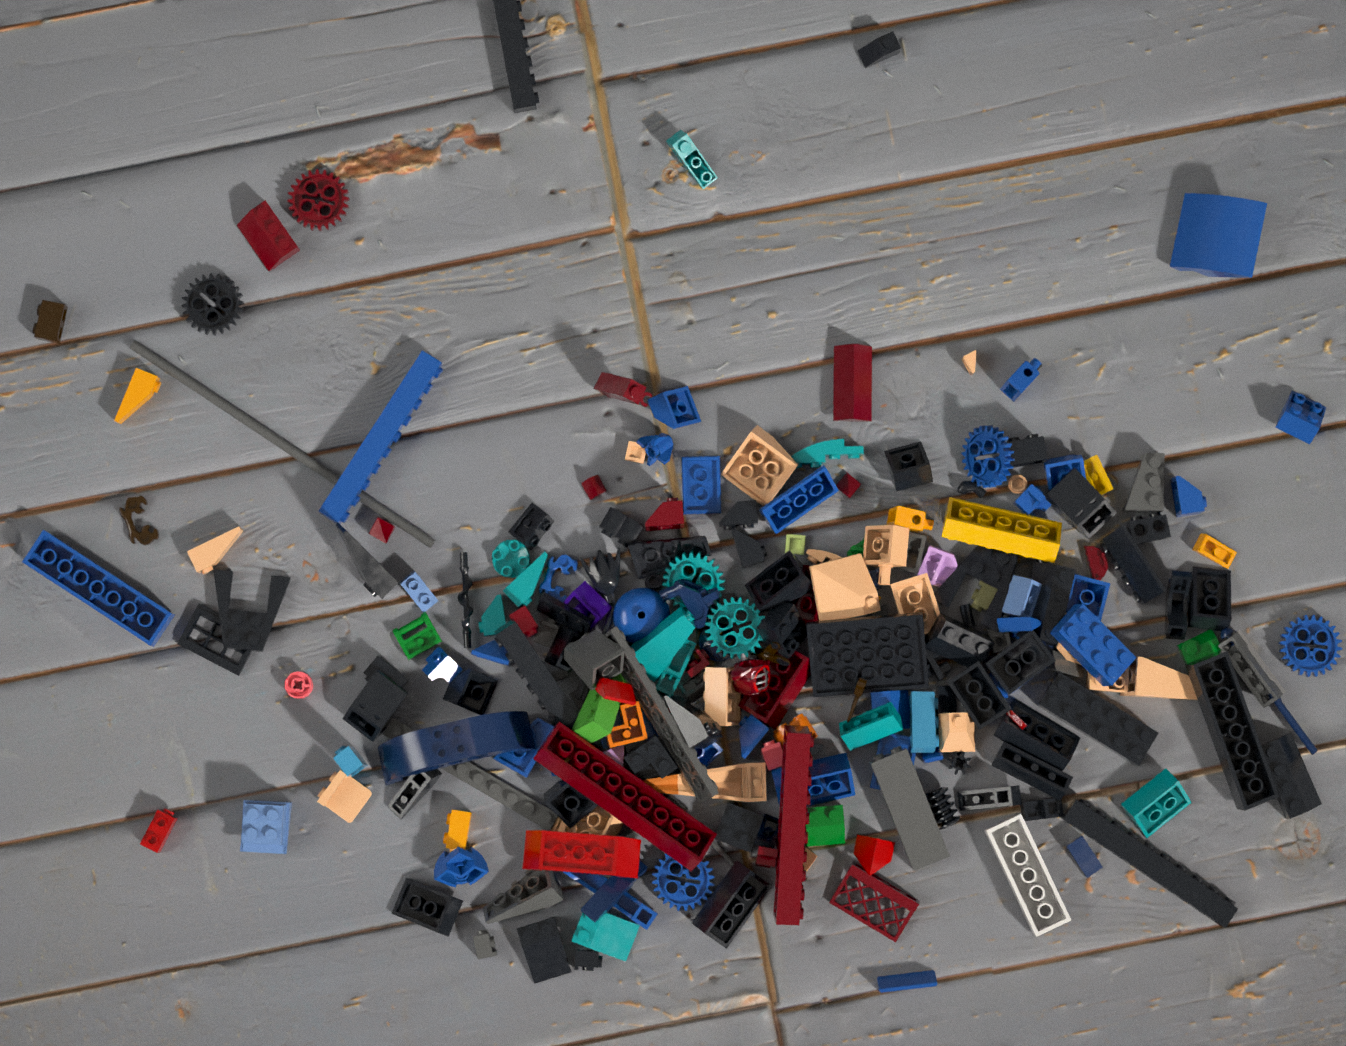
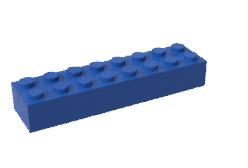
[22,530,175,647]

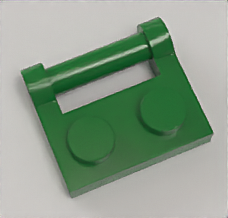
[392,611,442,660]

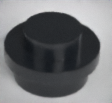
[645,574,664,592]

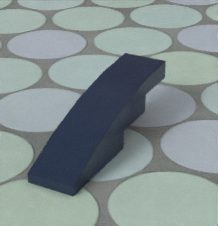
[580,860,648,923]

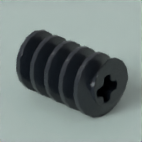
[925,787,961,830]

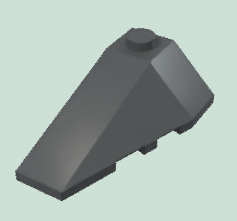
[483,870,563,924]

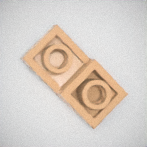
[805,549,842,564]

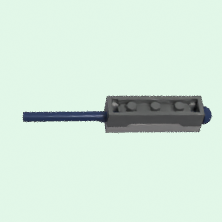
[1218,628,1318,755]

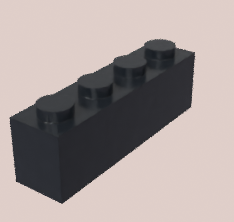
[991,742,1073,800]

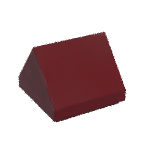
[581,474,607,500]

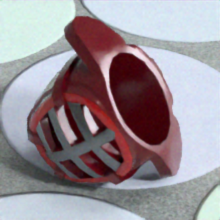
[731,659,771,696]

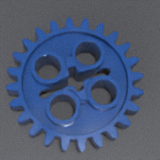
[961,425,1015,488]
[1279,615,1342,677]
[652,854,715,911]

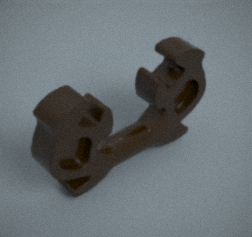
[119,495,159,546]

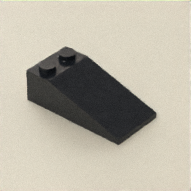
[336,523,398,599]

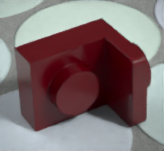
[685,647,710,678]

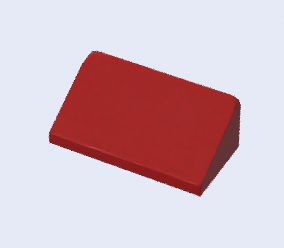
[595,677,636,705]

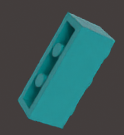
[839,702,903,751]

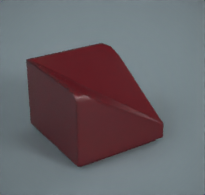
[369,517,396,544]

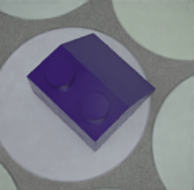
[563,581,612,632]

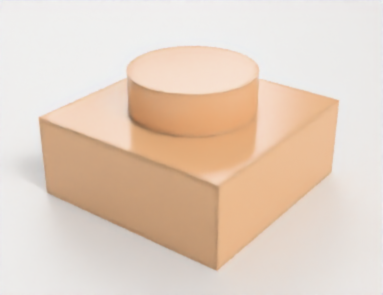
[625,441,646,464]

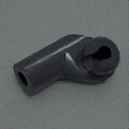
[957,481,987,498]

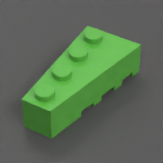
[571,673,626,744]

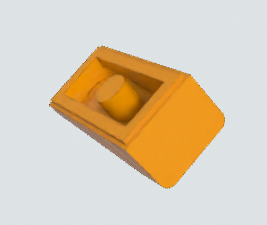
[1192,533,1237,569]

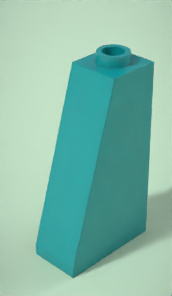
[631,607,695,682]

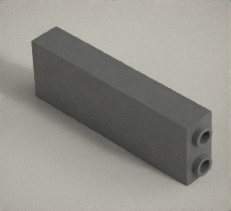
[869,746,950,871]

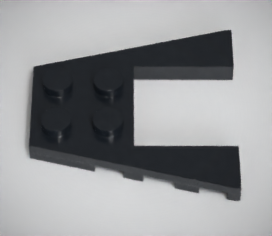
[934,545,1018,633]
[214,570,291,652]

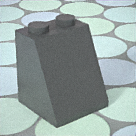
[564,630,625,691]

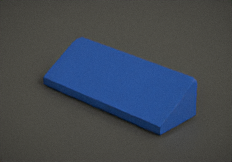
[877,970,938,993]

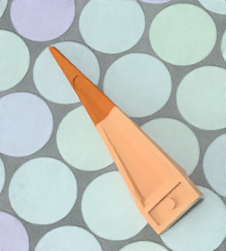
[642,762,767,802]

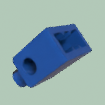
[1000,358,1042,402]

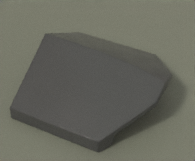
[893,532,927,573]

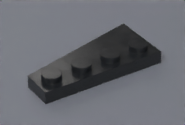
[627,536,712,579]

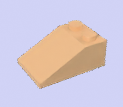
[890,573,940,636]

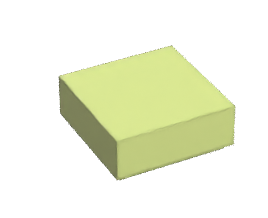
[785,534,806,555]

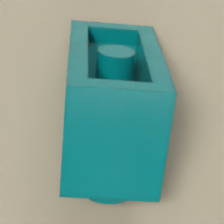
[478,594,506,637]

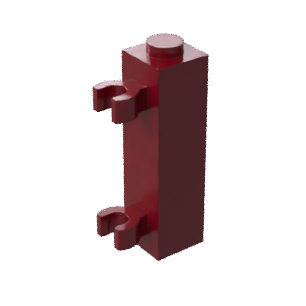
[593,372,652,407]

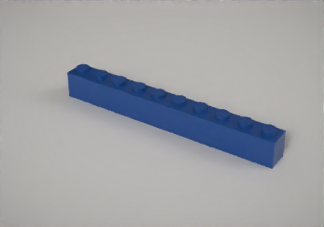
[319,350,443,524]

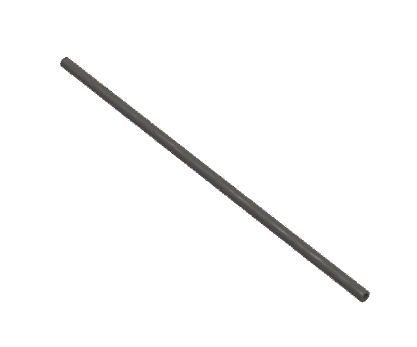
[130,341,436,548]

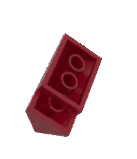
[833,344,872,422]

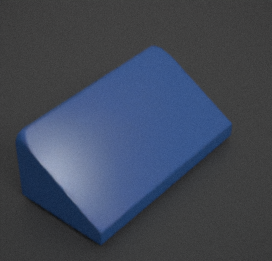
[997,617,1042,632]

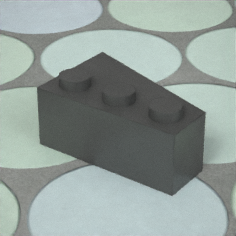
[1122,453,1165,513]

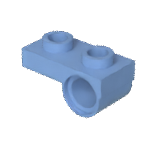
[399,570,438,613]

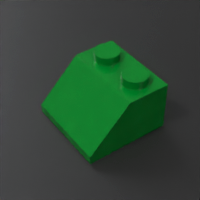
[805,805,845,847]

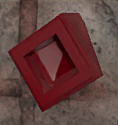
[836,472,861,499]

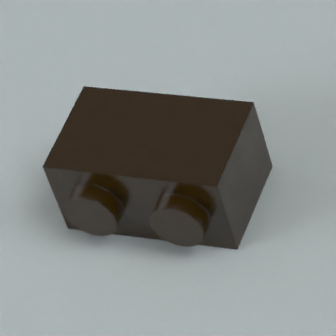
[33,300,68,344]

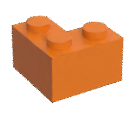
[605,701,648,748]

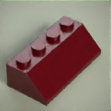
[738,651,811,730]

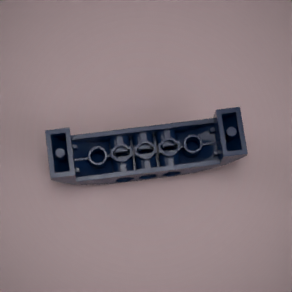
[378,711,536,785]

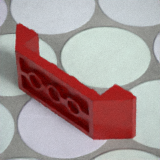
[522,830,641,879]

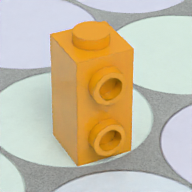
[443,810,472,853]

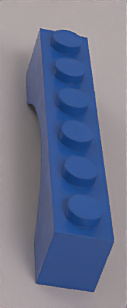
[563,872,658,930]

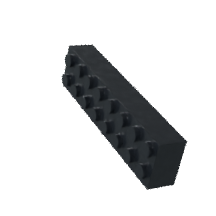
[1185,651,1280,811]

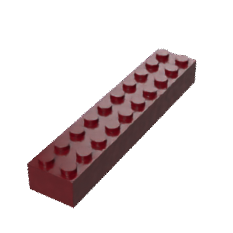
[533,722,717,871]
[773,725,814,926]

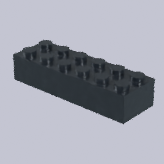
[1037,672,1159,766]

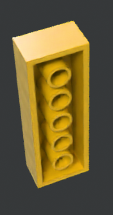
[941,497,1062,563]

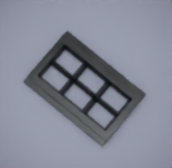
[178,603,252,676]

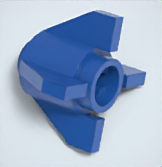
[637,433,673,466]

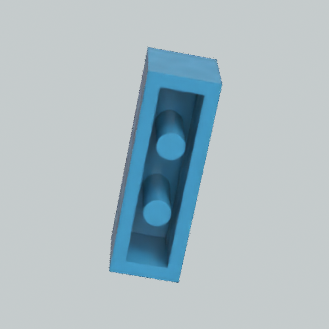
[909,691,939,753]
[333,746,368,777]

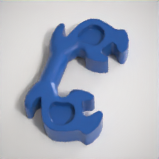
[539,555,578,602]

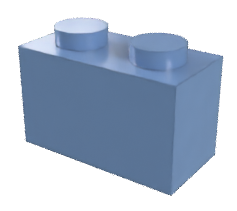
[1002,575,1042,617]

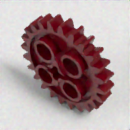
[287,169,350,231]

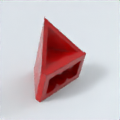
[853,834,895,877]

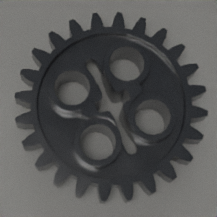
[181,273,244,336]

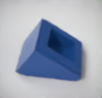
[921,747,943,763]

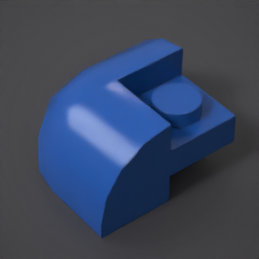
[434,847,489,887]

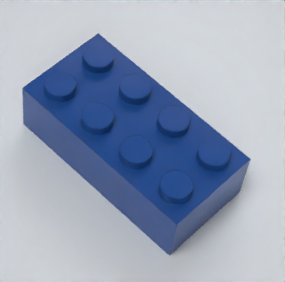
[1050,604,1137,686]

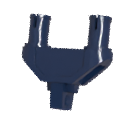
[659,579,720,629]

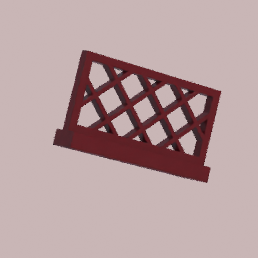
[829,862,920,943]

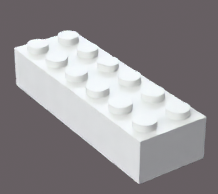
[984,814,1071,937]

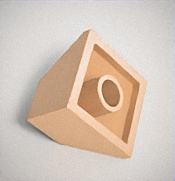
[938,713,975,752]

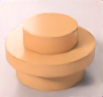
[1008,475,1027,494]

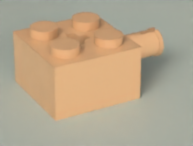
[863,525,909,586]

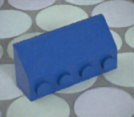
[759,465,839,534]
[771,753,856,807]

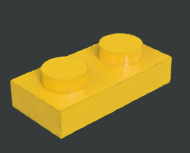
[1084,455,1113,495]

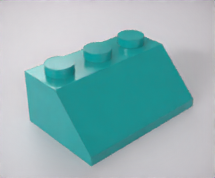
[1121,768,1192,838]

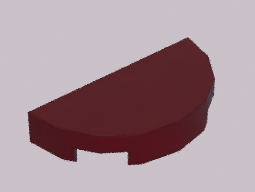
[1084,546,1108,580]

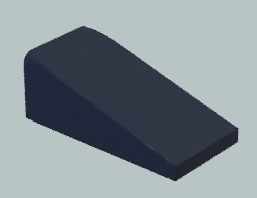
[1065,835,1103,878]

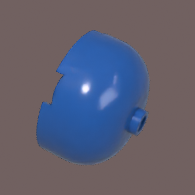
[613,588,671,644]

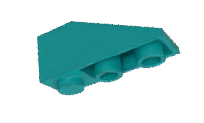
[666,130,718,189]

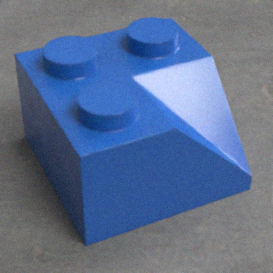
[1066,574,1110,621]

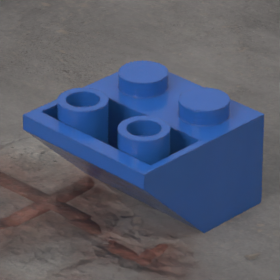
[1275,391,1326,444]

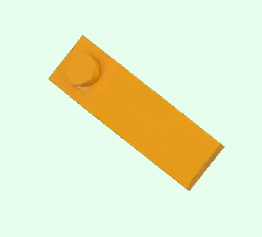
[114,368,161,424]

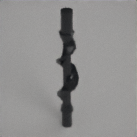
[457,552,474,648]

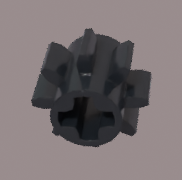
[948,752,971,775]

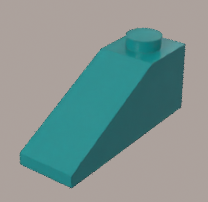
[503,552,548,608]

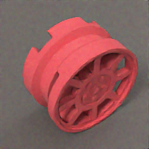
[285,671,313,699]

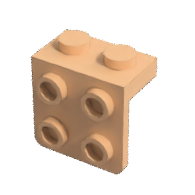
[317,770,372,823]

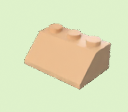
[703,667,741,726]

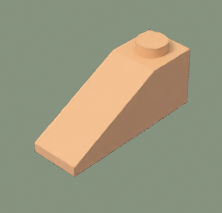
[187,526,243,575]

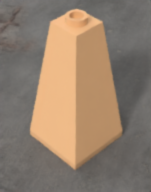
[1120,656,1198,700]

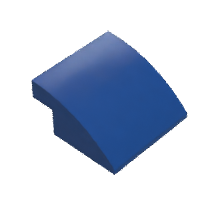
[1170,193,1267,278]

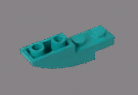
[791,439,864,468]

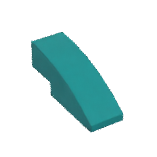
[656,639,696,696]

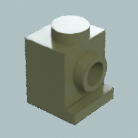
[971,581,997,612]

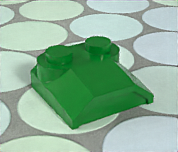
[1176,630,1221,664]

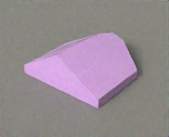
[917,545,958,587]

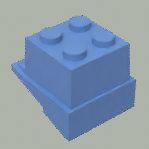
[240,800,292,854]

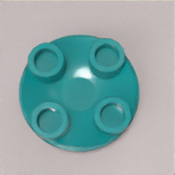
[492,540,530,578]

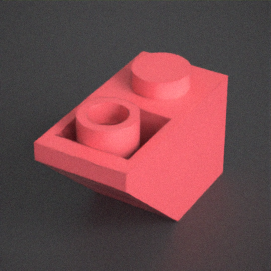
[760,740,783,771]

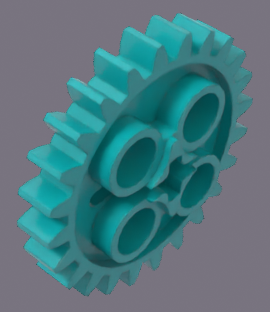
[662,551,725,610]
[705,597,765,660]

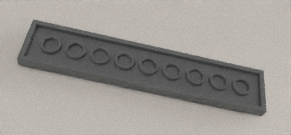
[605,626,719,804]

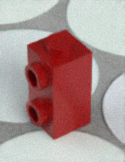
[140,808,178,853]

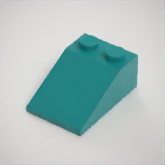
[572,912,640,962]

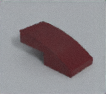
[755,846,778,869]

